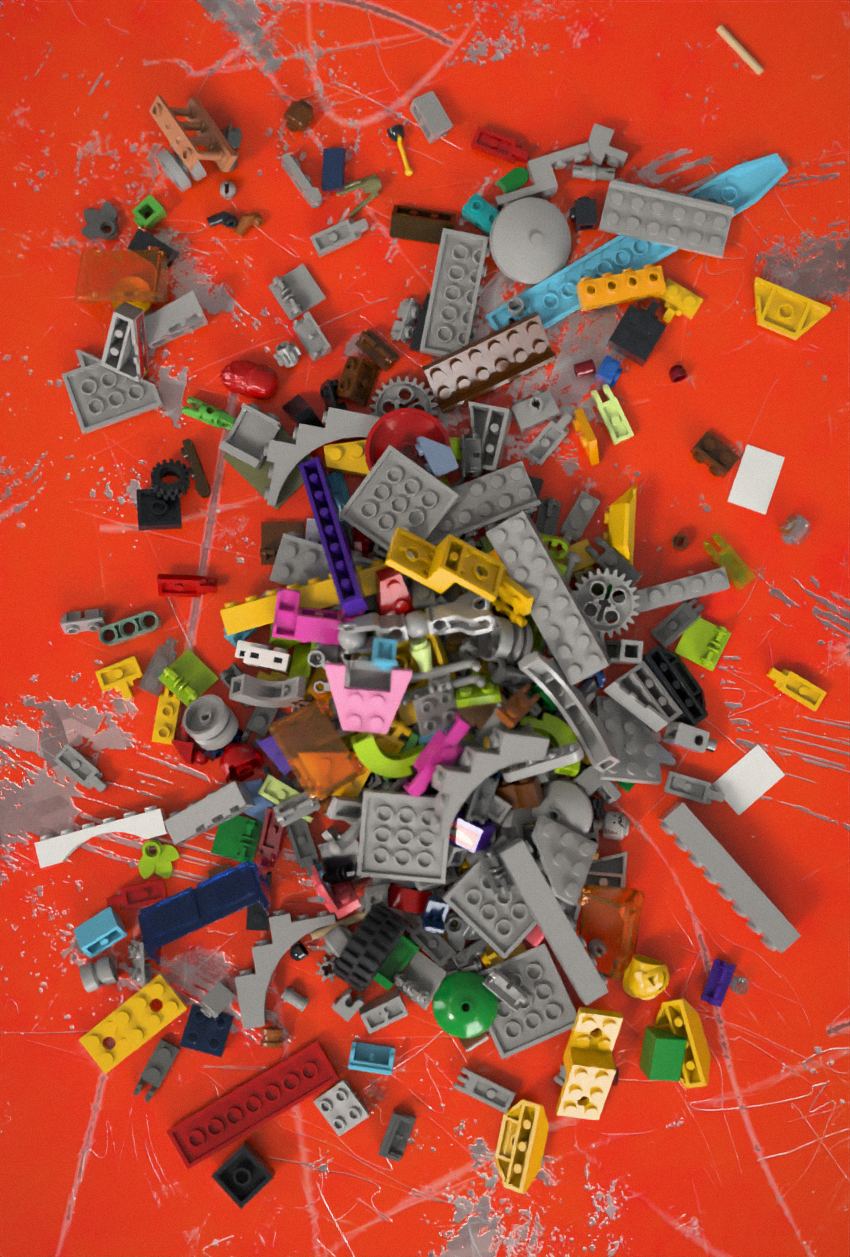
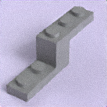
[495,142,590,211]

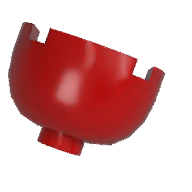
[219,743,264,783]

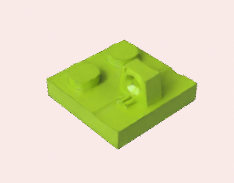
[455,668,501,708]

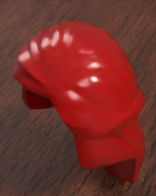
[220,360,278,400]

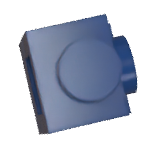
[594,355,623,388]

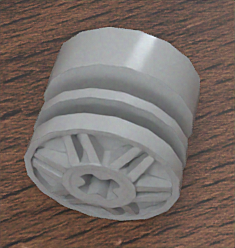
[477,615,533,666]

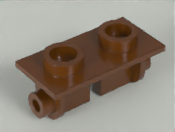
[355,329,400,372]

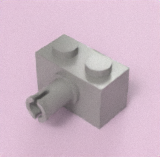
[510,389,560,434]

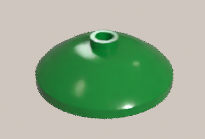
[432,971,498,1038]

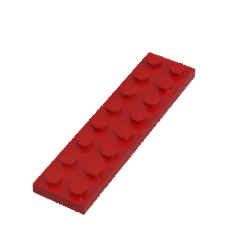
[166,1040,340,1169]

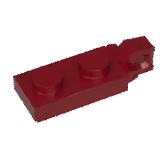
[258,806,287,868]

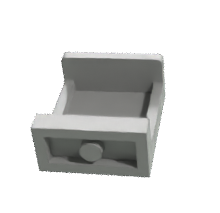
[219,402,283,470]

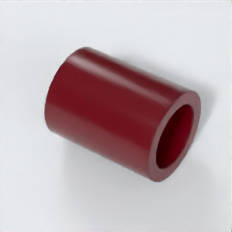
[573,359,596,379]

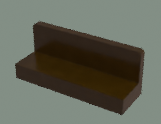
[390,205,456,244]

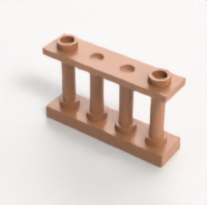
[149,95,238,172]

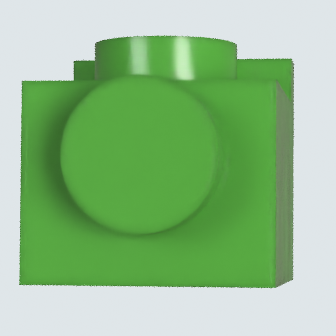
[132,194,168,231]

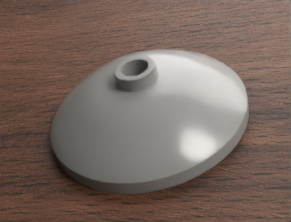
[532,780,593,837]

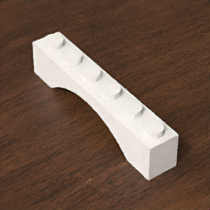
[34,805,169,868]

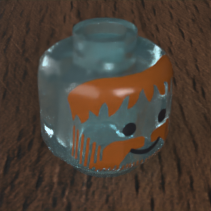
[779,514,811,546]

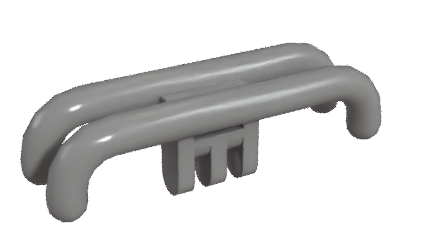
[400,659,485,706]

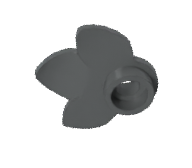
[81,201,118,240]
[444,912,482,951]

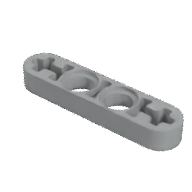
[500,742,585,782]

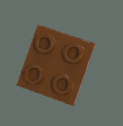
[260,522,304,565]

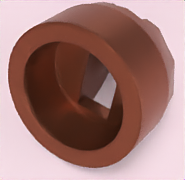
[671,533,689,551]

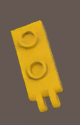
[151,687,181,745]

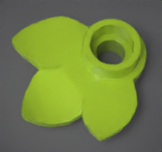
[138,839,180,879]

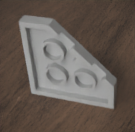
[531,815,599,905]

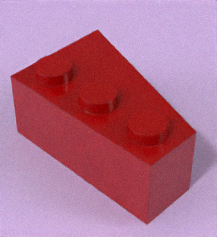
[375,566,416,618]

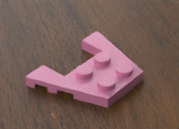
[325,662,413,734]

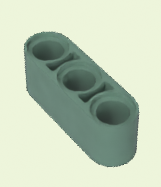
[98,611,162,646]

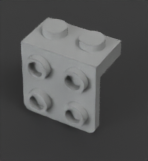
[348,656,399,690]

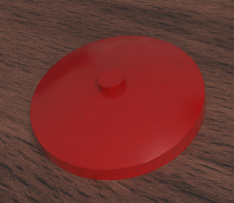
[365,408,451,481]

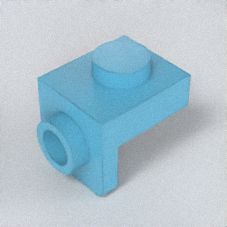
[371,637,398,671]

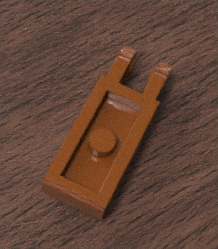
[495,684,541,730]

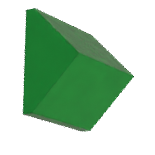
[639,1025,687,1081]

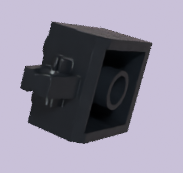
[607,300,667,367]

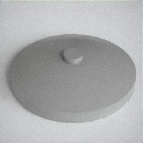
[490,197,571,284]

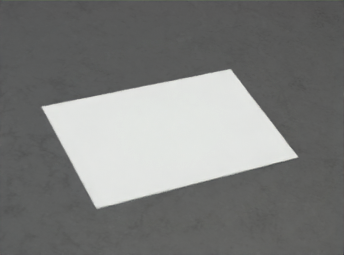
[728,444,785,515]
[712,744,785,815]

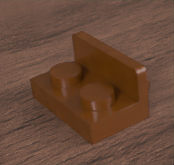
[335,356,379,406]
[690,431,740,478]

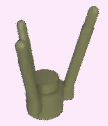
[336,174,382,218]

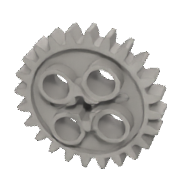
[369,376,438,419]
[572,568,640,638]

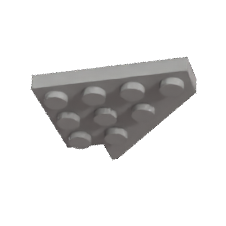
[61,350,163,435]
[593,696,676,785]

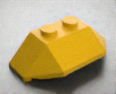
[603,486,637,566]
[653,998,711,1088]
[494,1099,549,1194]

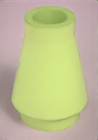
[409,638,433,672]

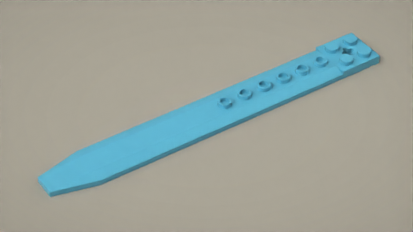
[485,153,788,332]

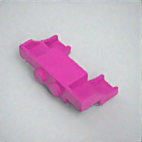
[272,588,364,646]
[404,712,470,798]

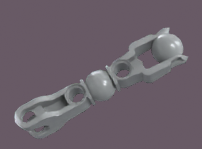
[337,592,495,655]

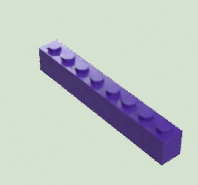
[298,457,369,617]

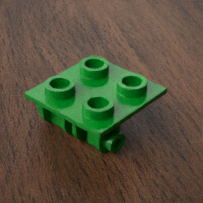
[211,815,264,864]

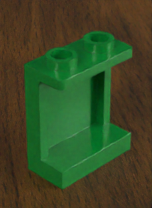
[373,934,420,991]

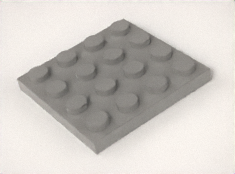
[338,445,460,559]
[357,789,450,884]
[442,834,557,959]
[477,942,577,1059]

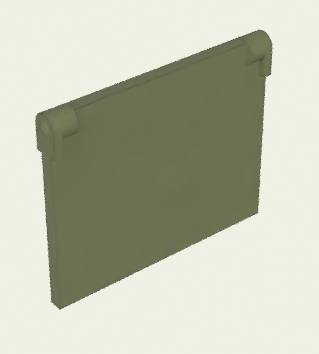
[223,413,313,510]

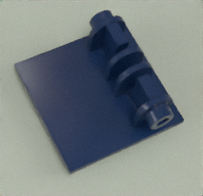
[179,1004,234,1058]

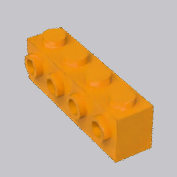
[576,264,666,311]

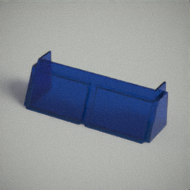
[138,861,271,965]

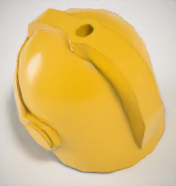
[623,954,670,1000]

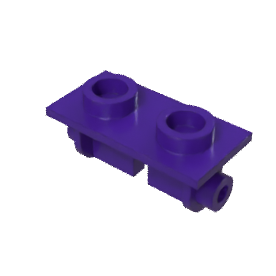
[700,958,735,1007]

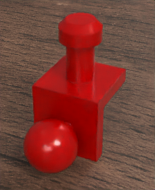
[171,722,209,765]

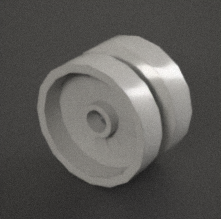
[155,143,207,193]
[182,694,239,750]

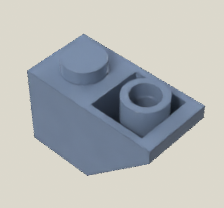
[415,436,459,478]

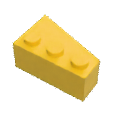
[324,440,369,477]

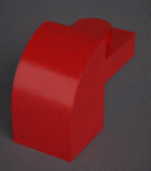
[388,882,432,913]

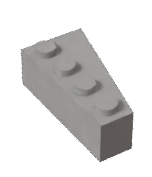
[164,780,256,845]

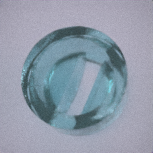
[730,976,749,995]

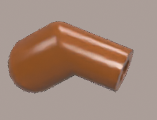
[234,212,264,237]

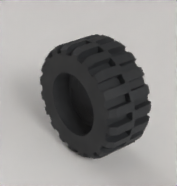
[332,903,408,991]

